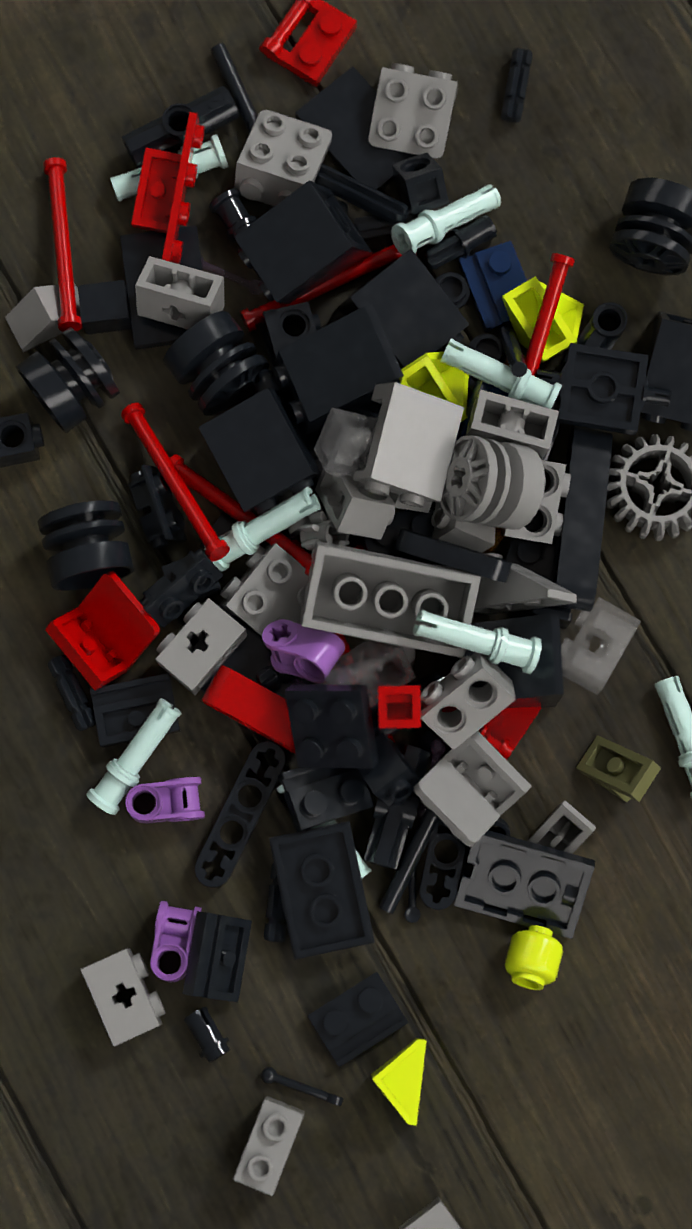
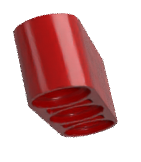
[201,665,296,754]

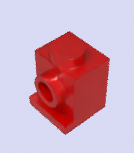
[377,685,421,728]

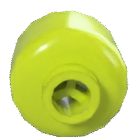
[505,925,563,990]

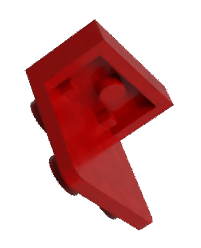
[45,571,160,691]

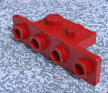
[131,112,205,264]

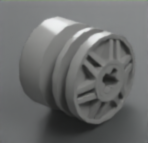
[440,435,545,530]

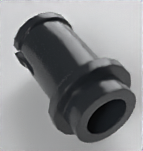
[184,1006,230,1063]

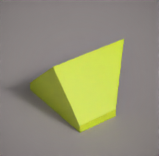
[502,276,584,363]
[401,352,469,422]
[371,1038,426,1126]

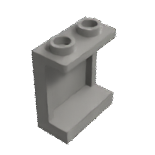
[353,382,464,508]

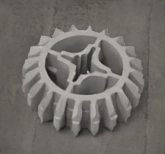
[606,434,692,541]

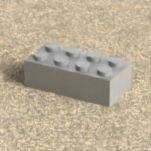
[300,541,481,658]

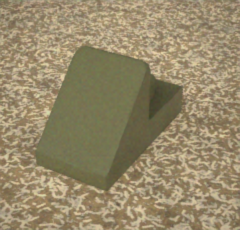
[576,735,661,802]

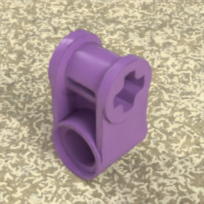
[262,619,345,683]
[125,777,205,823]
[151,901,202,982]

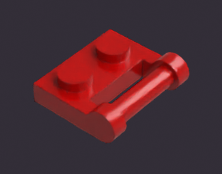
[259,0,357,87]

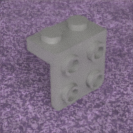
[368,63,458,159]
[234,110,332,206]
[218,543,308,636]
[414,731,531,847]

